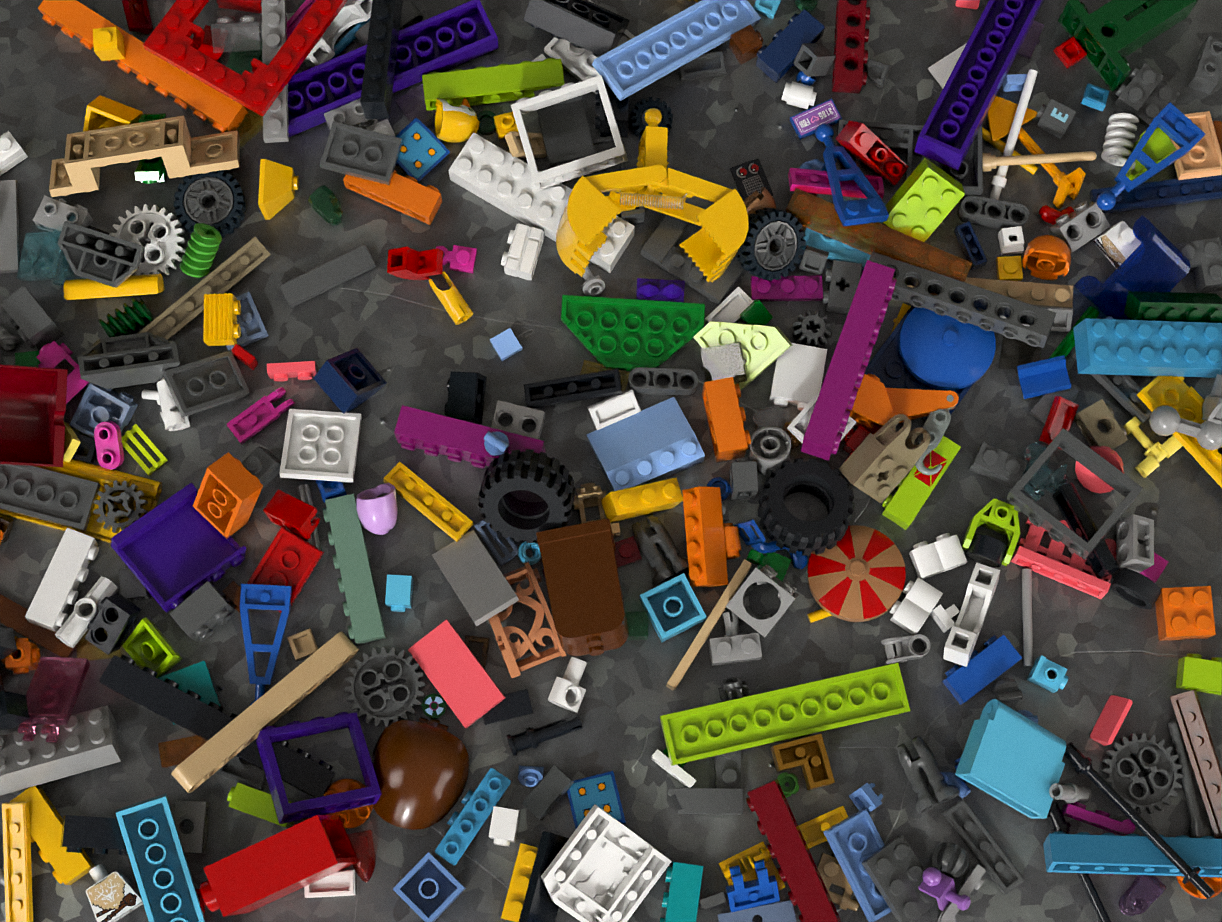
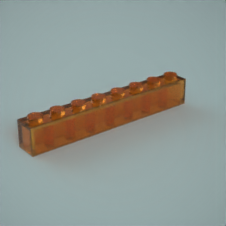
[786,188,972,282]

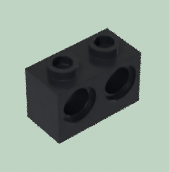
[85,593,142,655]

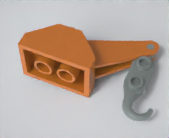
[847,374,959,475]

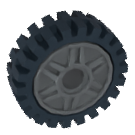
[174,170,247,238]
[737,208,806,280]

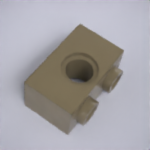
[1074,399,1128,450]

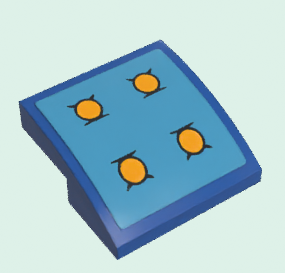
[395,118,450,182]
[567,771,626,828]

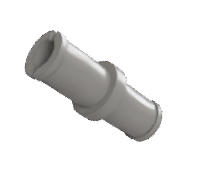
[1049,783,1092,803]

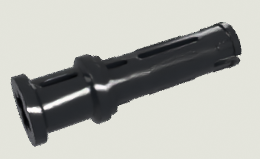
[506,714,583,756]

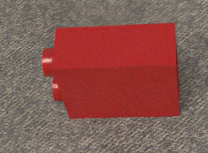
[200,815,359,917]

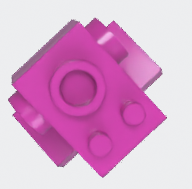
[36,341,89,404]

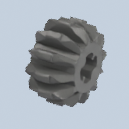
[792,309,833,348]

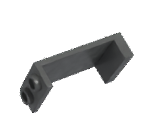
[534,86,596,168]

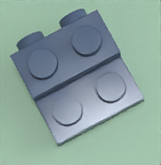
[70,383,138,439]

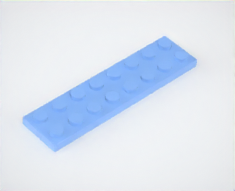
[592,0,761,101]

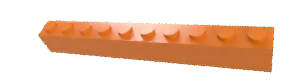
[38,0,248,133]

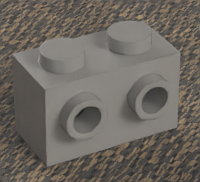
[33,195,93,236]

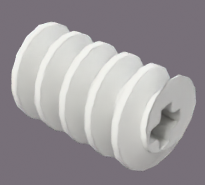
[1101,113,1139,167]

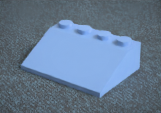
[586,397,705,492]

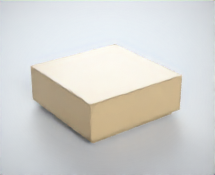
[287,628,318,661]

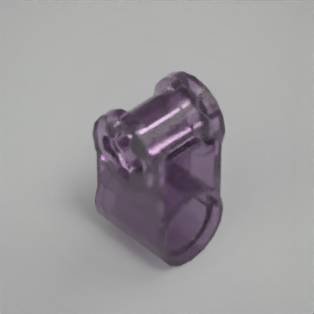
[1118,875,1167,916]

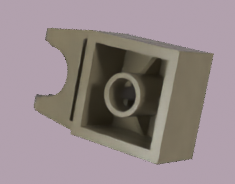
[839,414,931,503]

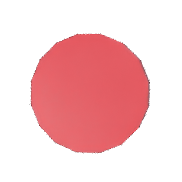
[1075,446,1124,494]

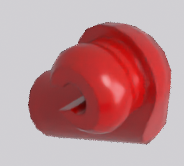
[1039,205,1074,225]

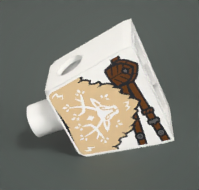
[1093,220,1144,275]
[86,864,143,922]

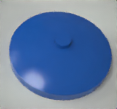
[899,300,996,390]

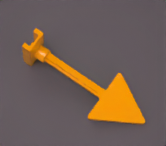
[987,96,1086,209]

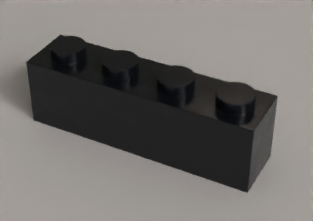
[60,815,128,855]

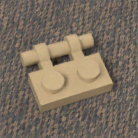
[817,853,859,912]

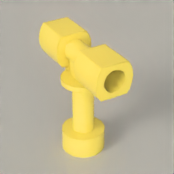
[1123,416,1183,478]

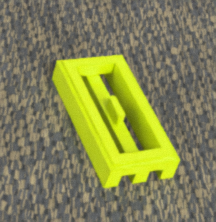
[122,424,168,476]

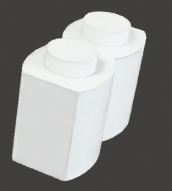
[909,533,967,580]
[890,577,943,635]

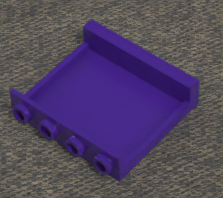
[111,483,247,613]

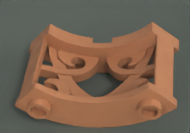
[488,561,566,678]

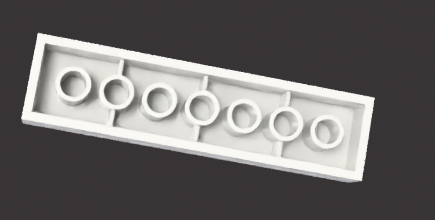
[448,132,635,273]

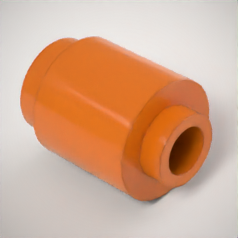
[723,523,742,560]

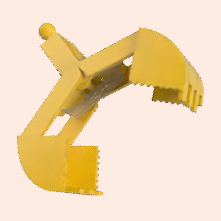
[556,108,749,283]

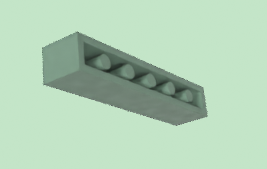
[322,494,387,645]

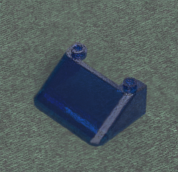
[1074,215,1190,320]

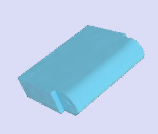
[955,699,1066,819]

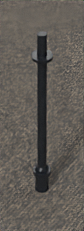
[1064,742,1215,899]
[1047,802,1111,922]

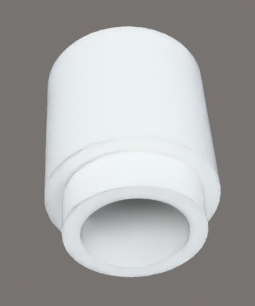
[781,81,817,109]

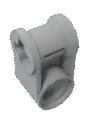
[881,634,931,665]

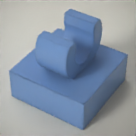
[849,783,883,813]

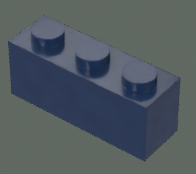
[756,9,825,83]

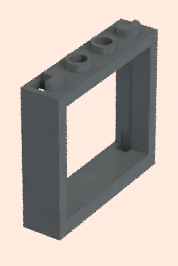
[1006,428,1143,560]

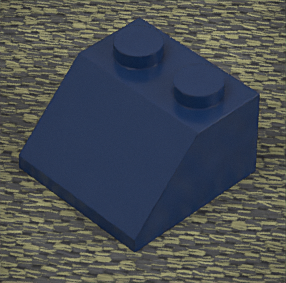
[313,348,387,414]

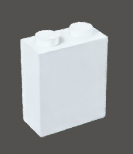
[769,343,828,411]

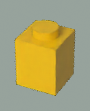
[93,27,125,61]

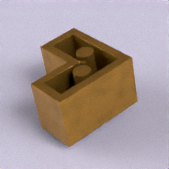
[770,734,835,790]

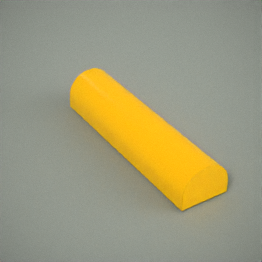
[63,274,165,300]

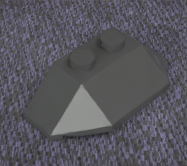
[58,221,145,288]
[77,332,180,389]

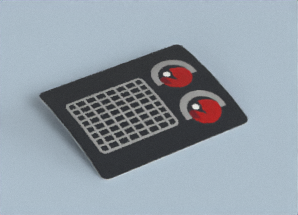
[730,159,773,201]

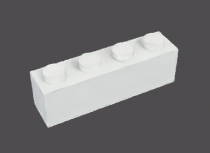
[25,528,99,633]

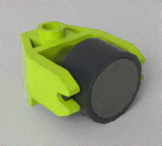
[961,498,1020,567]

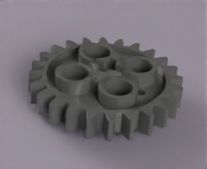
[345,646,426,727]
[1100,733,1184,815]

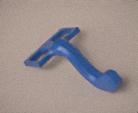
[734,519,808,570]

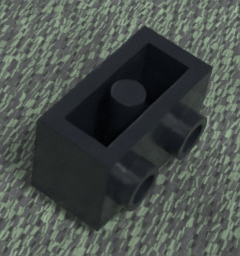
[444,371,487,424]

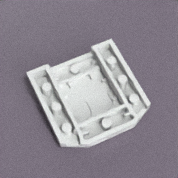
[541,804,672,922]

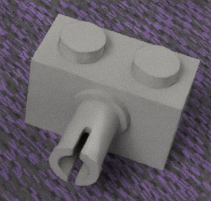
[708,612,762,667]

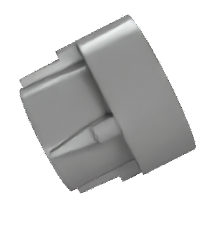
[749,426,791,476]

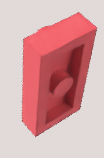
[267,361,318,382]

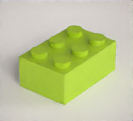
[883,158,965,248]

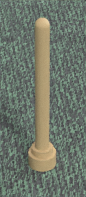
[982,151,1097,172]

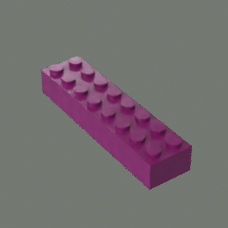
[801,260,897,461]

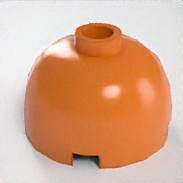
[1022,235,1071,280]

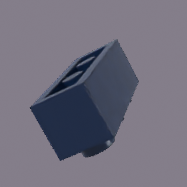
[954,221,988,270]

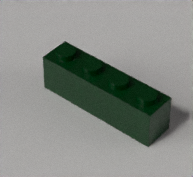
[1124,291,1222,323]

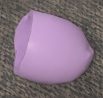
[356,483,398,535]

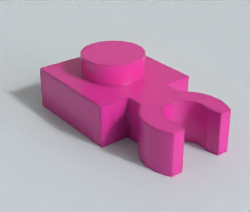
[436,245,477,274]

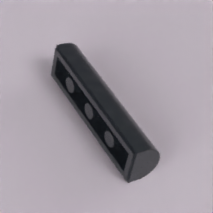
[523,369,623,409]
[1052,482,1120,579]

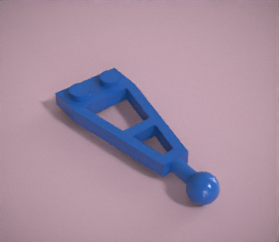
[1096,102,1205,210]
[815,123,889,226]
[240,584,292,705]

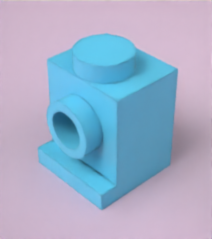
[1027,655,1069,693]

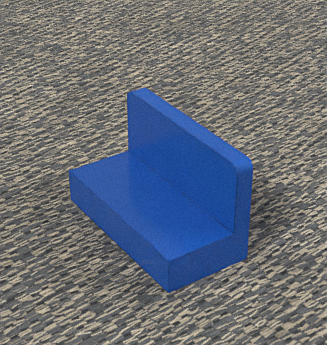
[1017,355,1071,399]

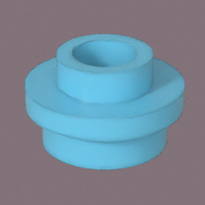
[518,541,542,565]

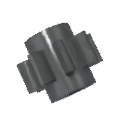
[718,677,750,702]

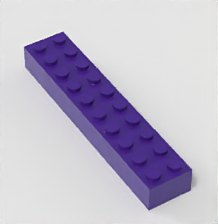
[288,0,499,137]
[914,0,1044,170]

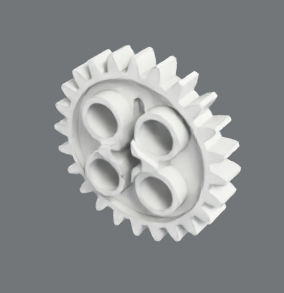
[109,204,187,276]

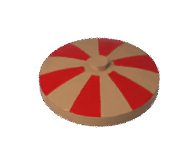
[807,525,906,622]

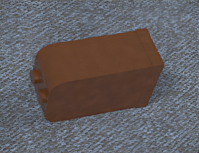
[536,518,629,656]

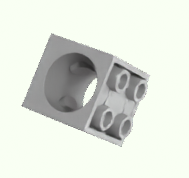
[726,564,799,637]

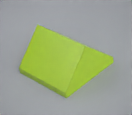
[122,617,183,678]

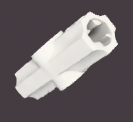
[55,576,119,648]

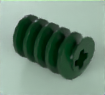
[98,295,154,338]

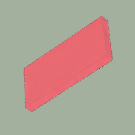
[408,619,506,728]

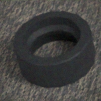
[1111,568,1161,609]

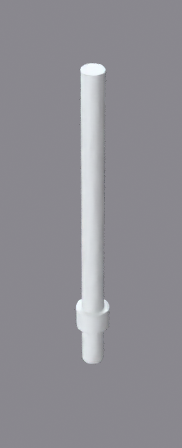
[989,69,1038,200]

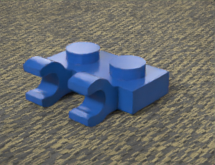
[726,859,780,912]

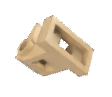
[573,483,620,537]

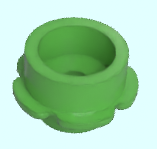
[778,772,799,797]

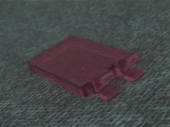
[18,657,90,742]

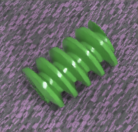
[179,223,222,278]

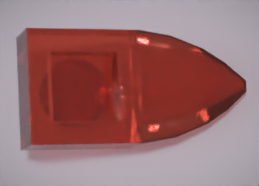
[347,830,376,883]

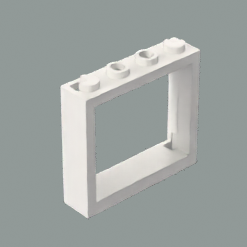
[511,75,628,190]

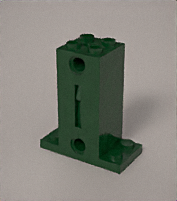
[1058,0,1198,92]

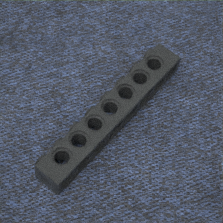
[869,252,1056,348]

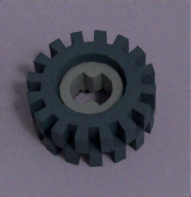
[631,97,673,140]

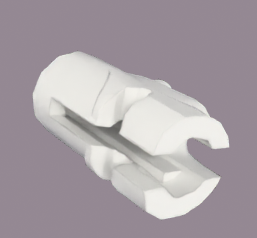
[141,377,190,431]

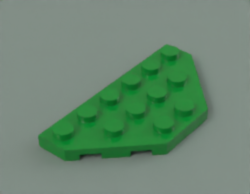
[561,295,705,371]

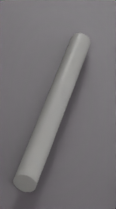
[1022,569,1033,667]

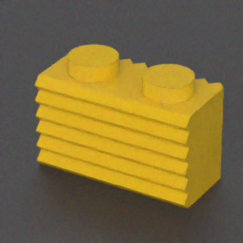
[203,293,241,346]

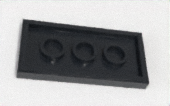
[519,831,569,922]

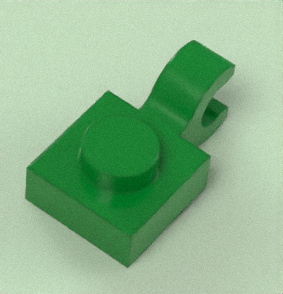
[746,549,792,582]

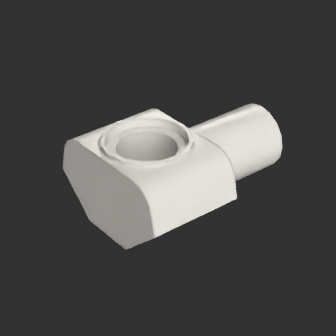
[548,657,587,713]

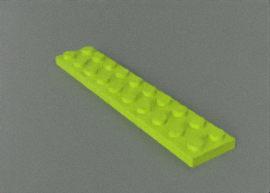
[660,663,911,766]

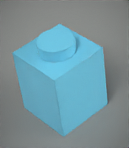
[385,575,414,612]

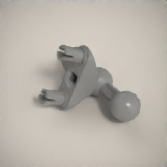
[1149,374,1222,450]

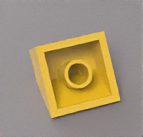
[83,95,143,132]

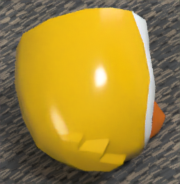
[435,98,480,143]

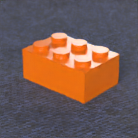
[702,377,751,463]
[193,452,263,539]

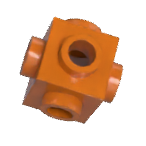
[2,638,40,674]

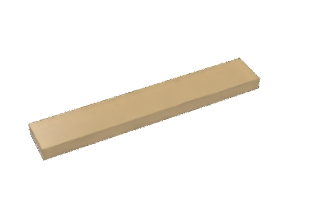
[666,559,752,690]

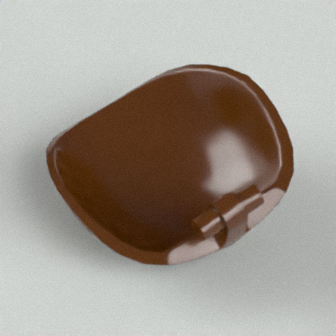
[371,717,469,830]

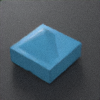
[1081,83,1110,112]

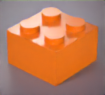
[1155,586,1216,641]

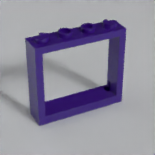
[256,712,381,824]

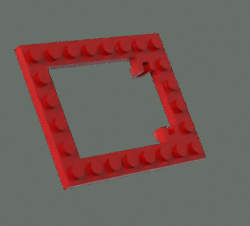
[143,0,348,117]

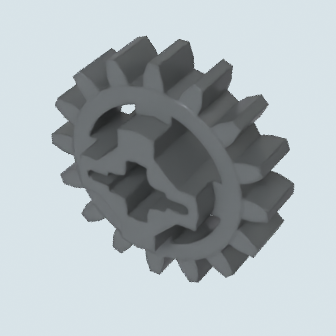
[93,480,148,534]

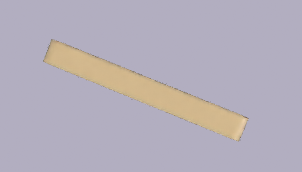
[171,631,359,793]

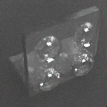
[211,15,262,53]

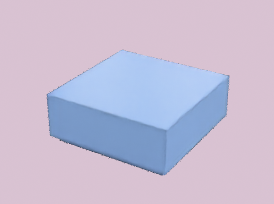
[1002,74,1027,92]
[490,328,522,361]

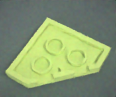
[694,321,793,391]

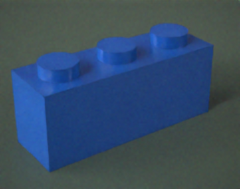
[942,635,1022,705]

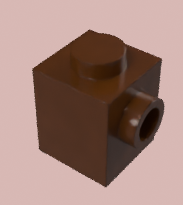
[729,24,763,65]

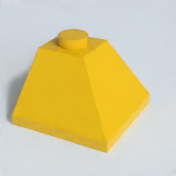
[258,159,299,220]

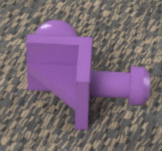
[918,867,971,911]

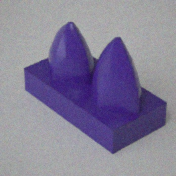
[636,278,685,303]

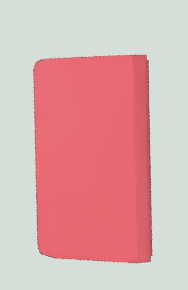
[1090,695,1133,746]

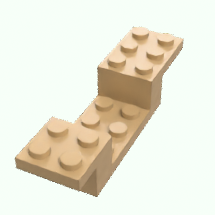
[49,116,240,197]

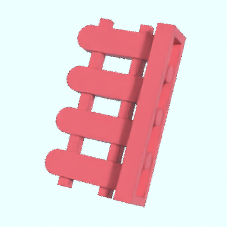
[1010,518,1116,599]

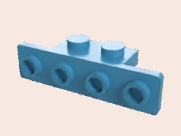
[435,768,511,865]

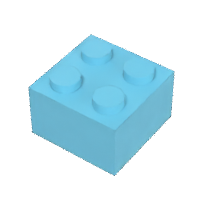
[639,573,707,643]

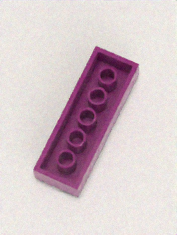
[394,405,545,468]

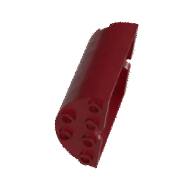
[0,364,68,467]

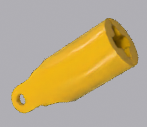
[428,271,473,325]

